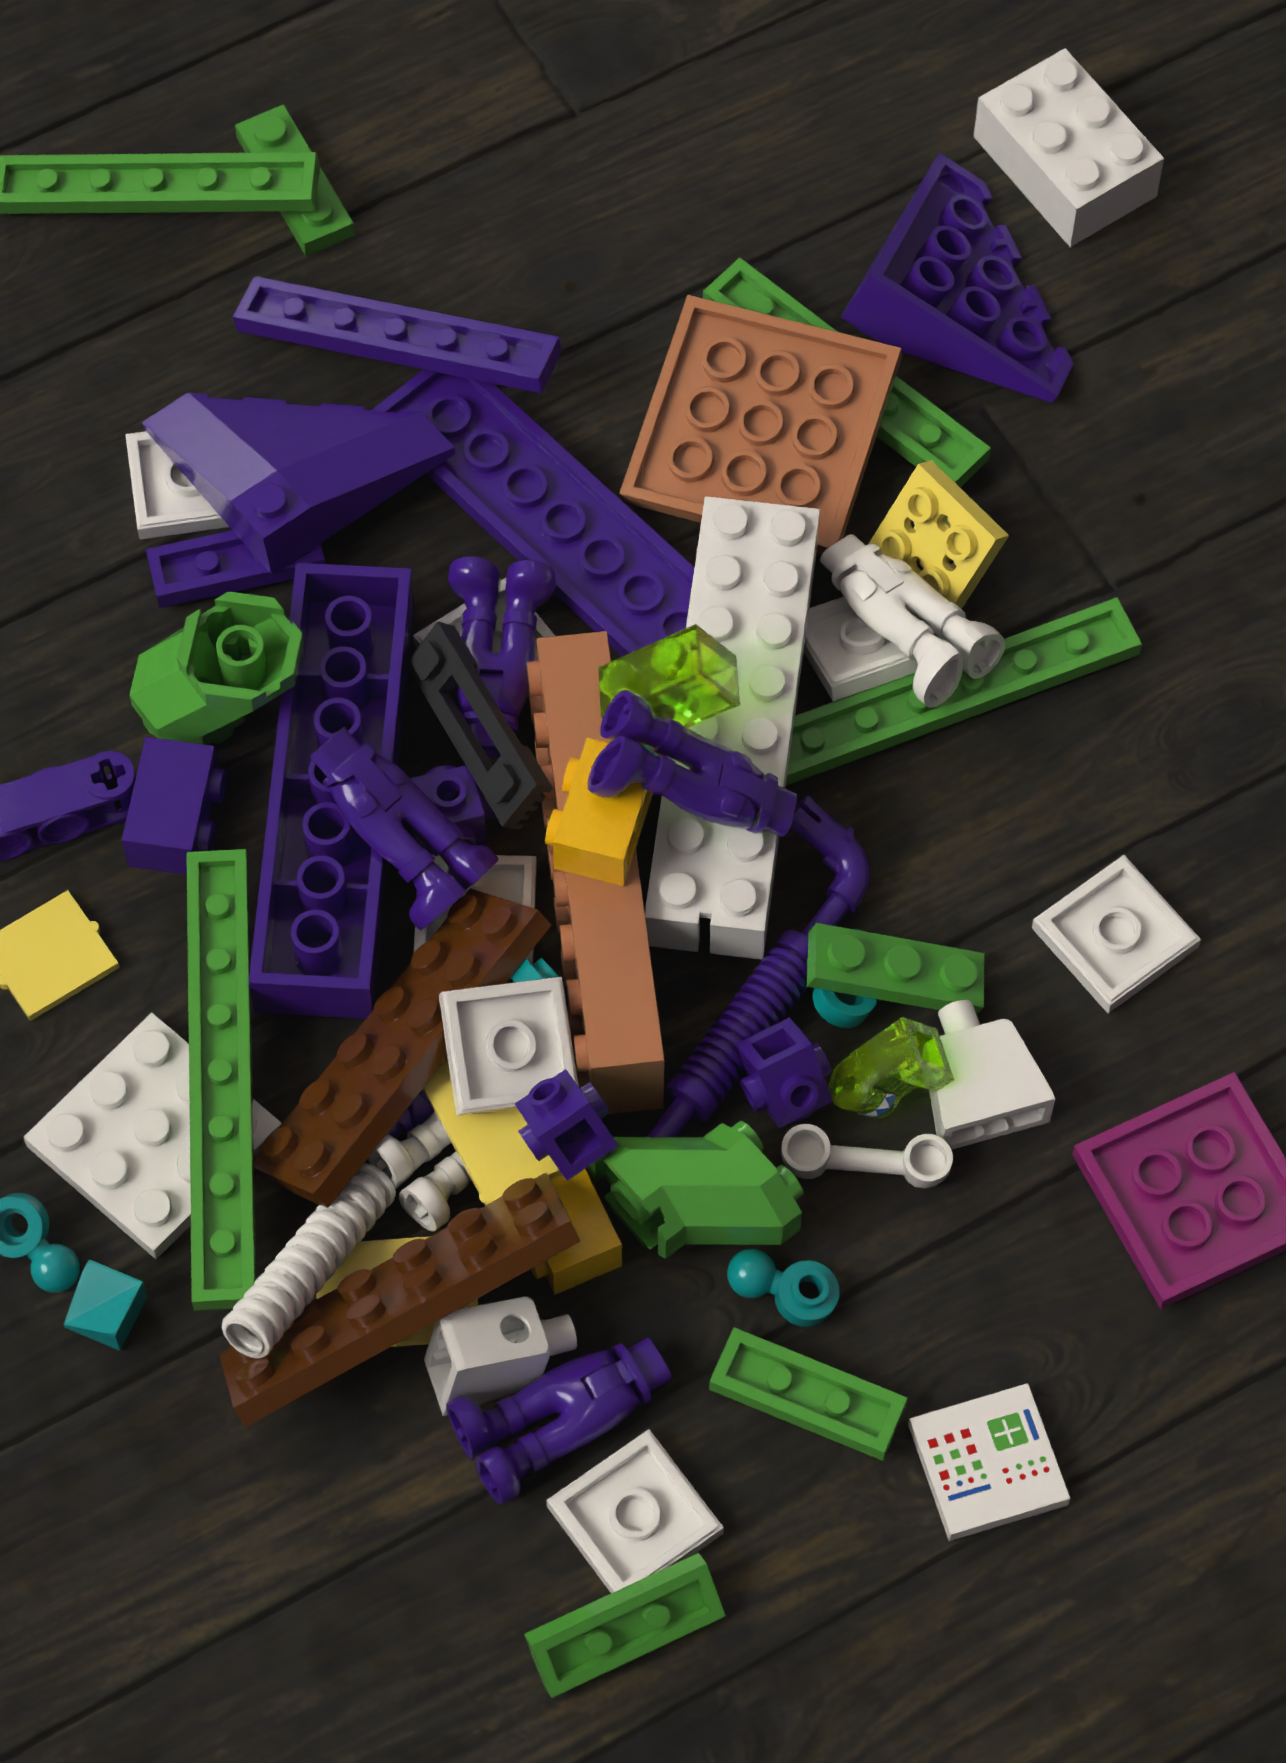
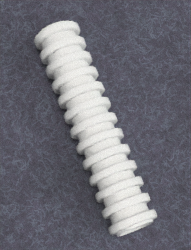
[222,1163,396,1359]

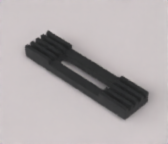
[405,622,553,830]

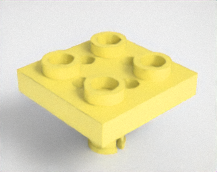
[868,460,1009,609]

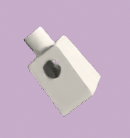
[925,1000,1055,1150]
[424,1297,577,1416]

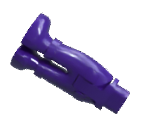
[448,557,556,757]
[588,690,797,837]
[310,727,499,931]
[446,1337,672,1505]

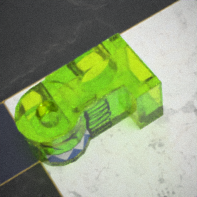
[829,1017,954,1119]

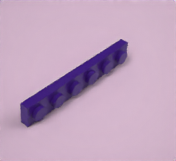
[233,276,562,393]

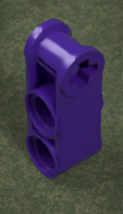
[0,751,136,861]

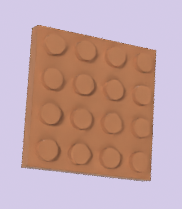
[619,295,902,554]

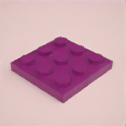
[1072,1072,1286,1310]

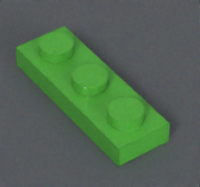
[235,104,355,256]
[807,923,984,1015]
[709,1327,908,1461]
[524,1553,725,1698]

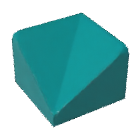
[64,1260,148,1351]

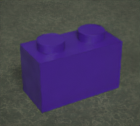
[122,737,227,875]

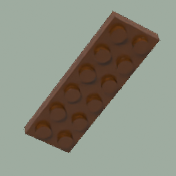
[254,888,551,1208]
[219,1173,581,1427]

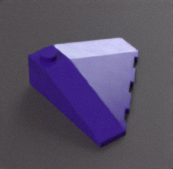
[841,152,1073,403]
[142,393,456,575]

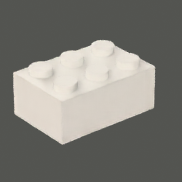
[974,48,1164,247]

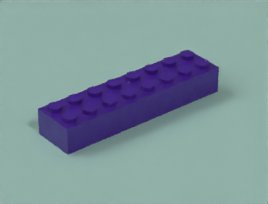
[249,563,415,1019]

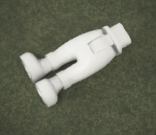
[820,534,1005,708]
[368,1111,471,1231]

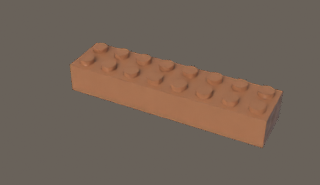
[527,631,664,1114]

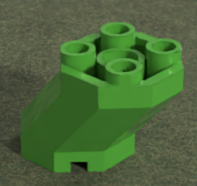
[130,591,304,745]
[588,1120,804,1259]

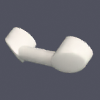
[781,1124,953,1189]

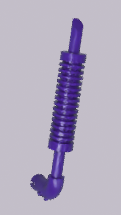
[647,795,870,1137]

